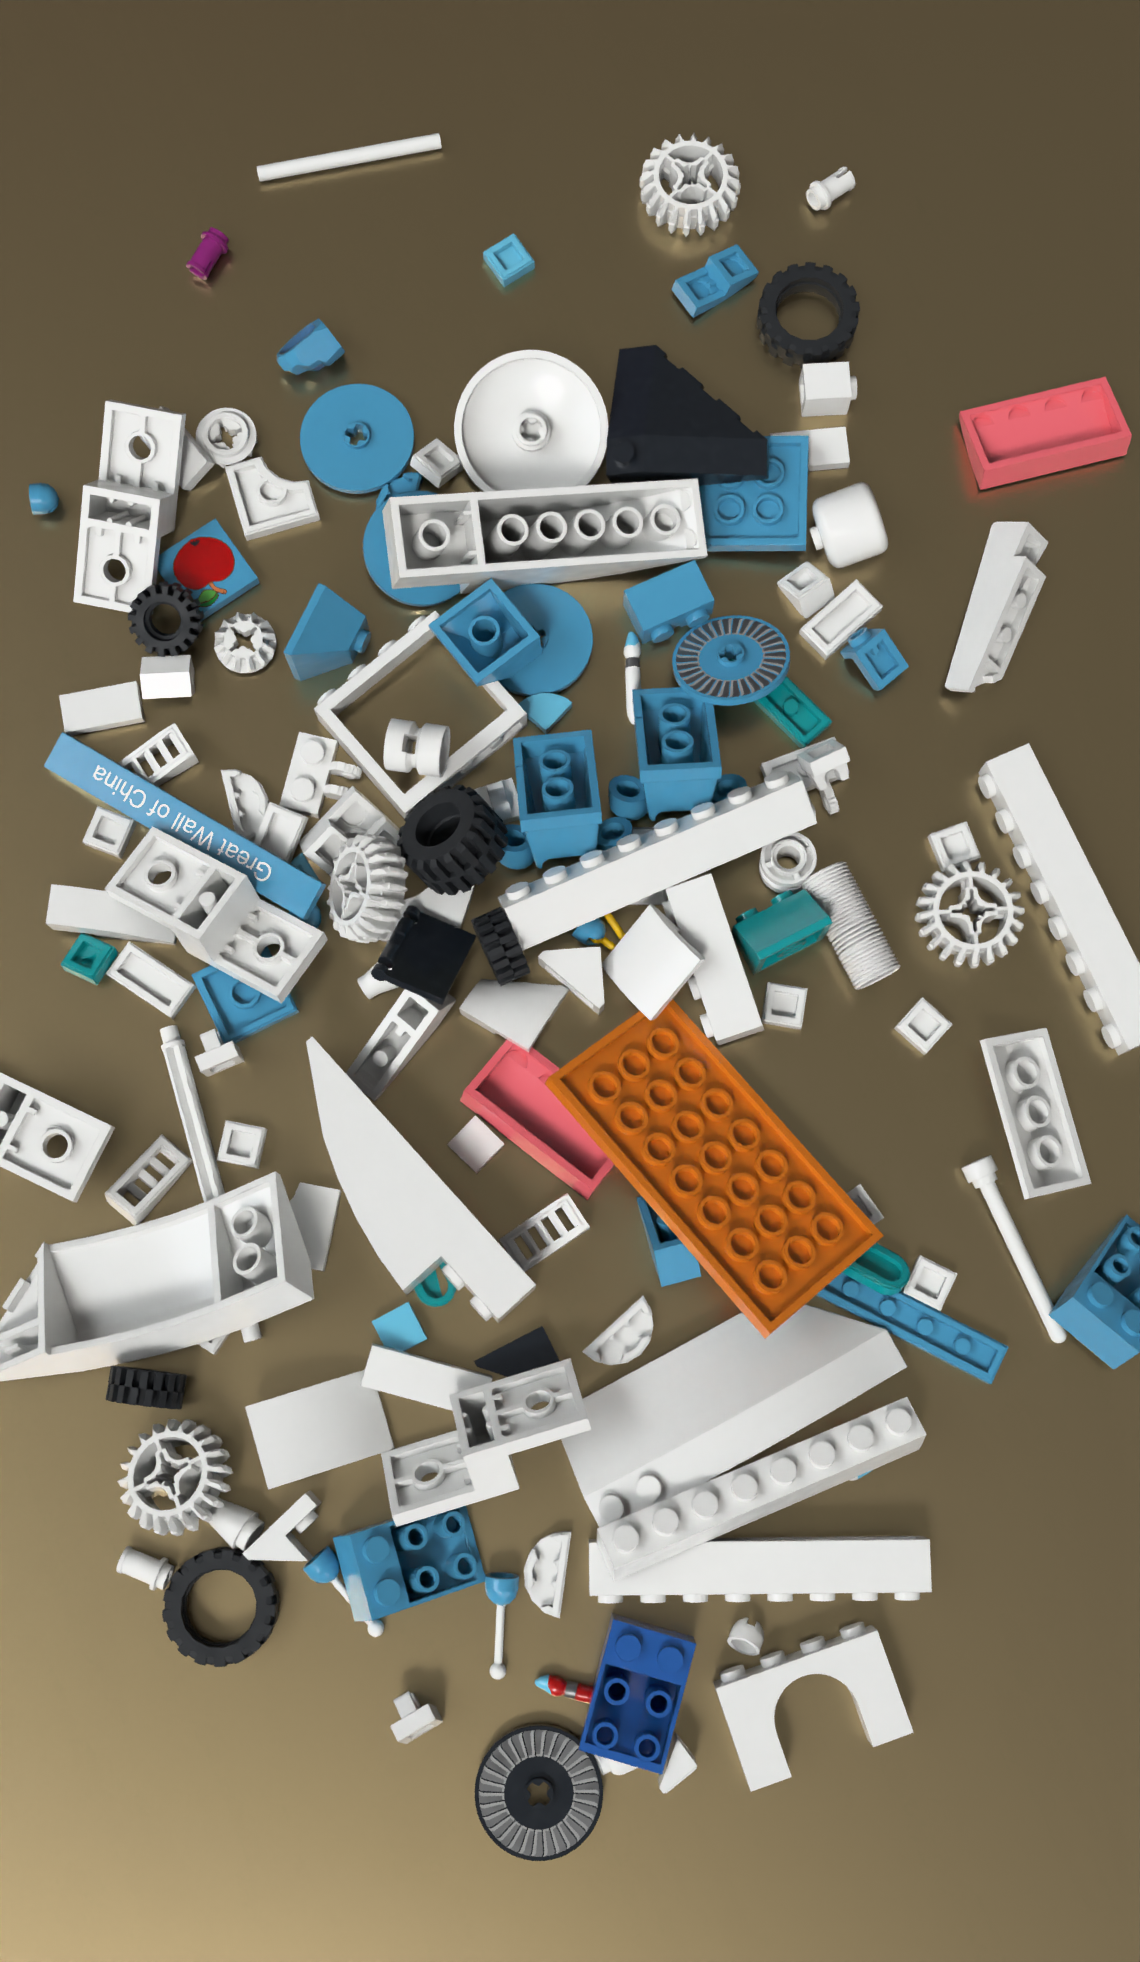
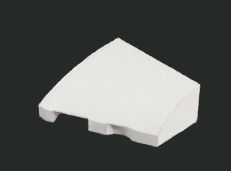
[299,786,401,874]
[459,979,569,1052]

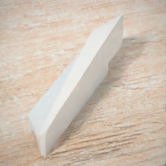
[945,522,1048,693]

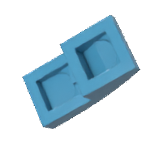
[671,244,759,318]

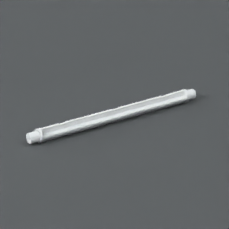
[160,1025,262,1343]

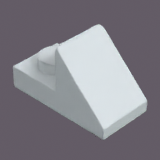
[242,1490,322,1561]

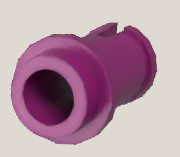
[186,227,229,280]

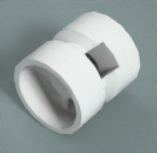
[383,718,451,778]

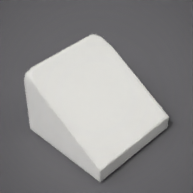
[777,561,835,618]
[658,1733,697,1794]

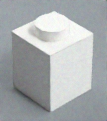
[799,361,857,417]

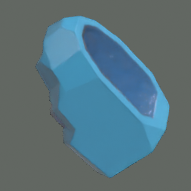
[276,318,345,375]

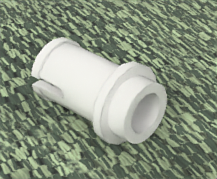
[806,166,856,211]
[116,1546,174,1591]

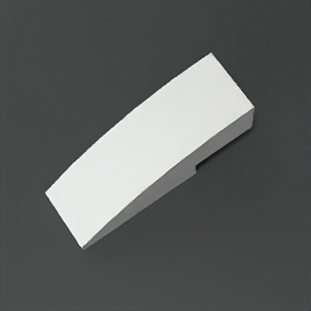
[46,884,176,945]

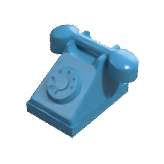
[608,687,747,821]
[499,729,633,870]

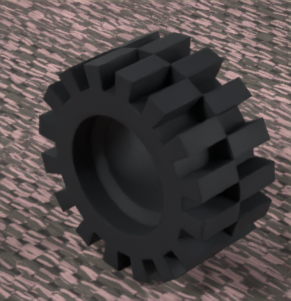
[128,581,204,657]
[471,907,530,986]
[105,1366,187,1409]

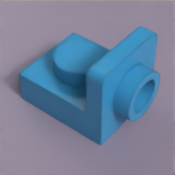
[840,627,909,690]

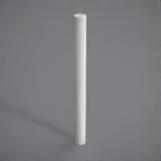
[256,133,442,182]

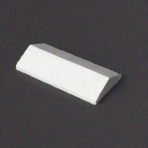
[980,1028,1092,1200]

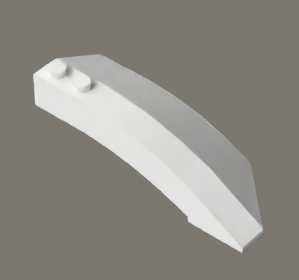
[0,1171,314,1382]
[561,1305,907,1528]

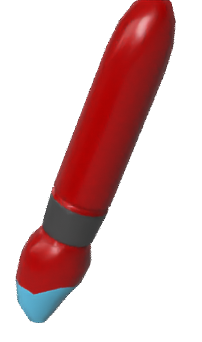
[535,1675,593,1703]

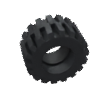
[397,785,508,895]

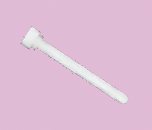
[961,1155,1067,1343]

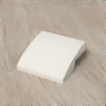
[602,904,705,1021]

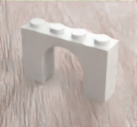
[713,1622,914,1792]

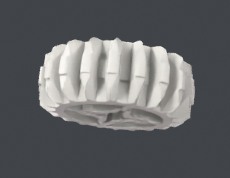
[639,133,741,237]
[327,834,408,943]
[915,860,1025,968]
[117,1419,233,1536]

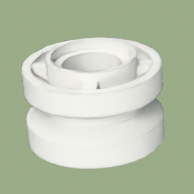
[759,832,817,893]

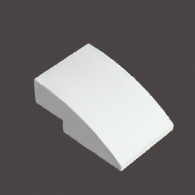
[245,1370,395,1490]

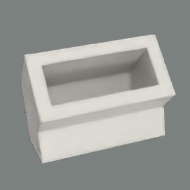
[140,655,195,699]

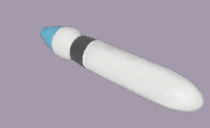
[623,631,641,725]

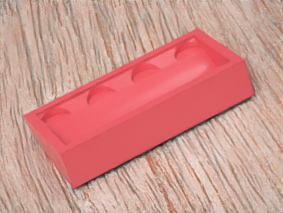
[959,377,1132,490]
[460,1040,615,1200]

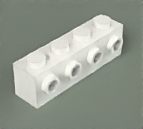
[662,873,764,1045]

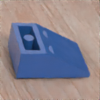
[578,1613,696,1775]

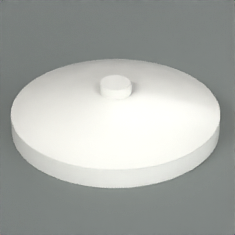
[454,350,609,492]

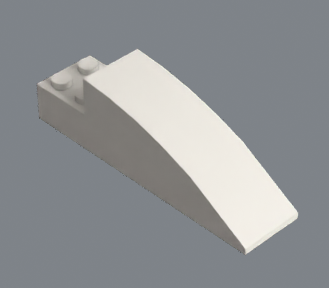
[382,478,708,594]
[306,1037,536,1323]

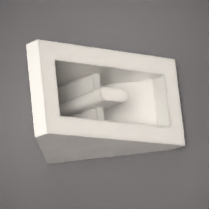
[538,947,605,1015]

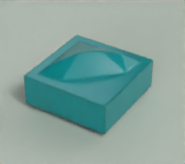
[60,933,118,985]

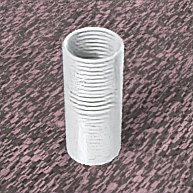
[800,861,901,990]

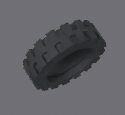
[757,262,860,369]
[162,1547,280,1667]

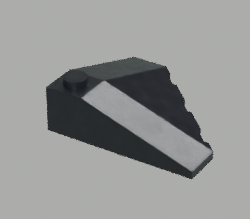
[606,345,769,486]

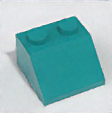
[731,889,833,975]

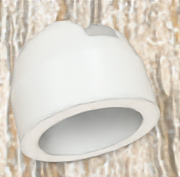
[727,1617,764,1656]

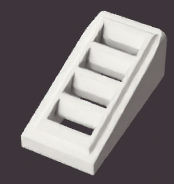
[118,723,199,787]
[105,1134,192,1225]
[499,1193,590,1272]

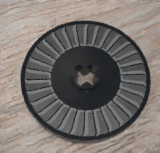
[475,1724,603,1861]

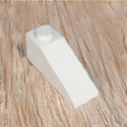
[346,990,456,1101]

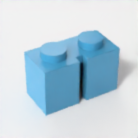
[623,560,715,644]

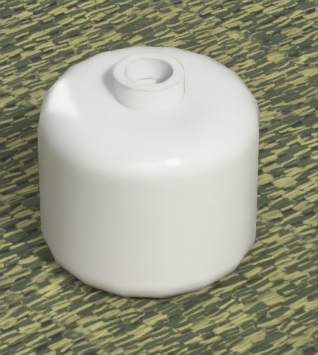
[809,482,888,568]

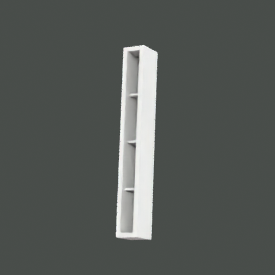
[978,743,1140,1056]
[498,771,817,951]
[597,1397,927,1582]
[589,1536,932,1603]

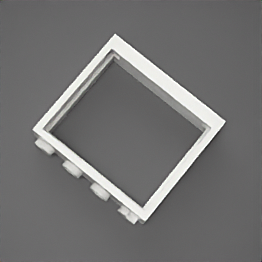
[314,611,528,819]

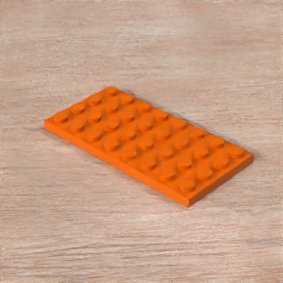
[545,999,884,1339]

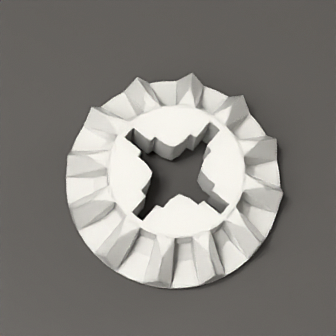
[196,408,258,468]
[214,612,277,673]

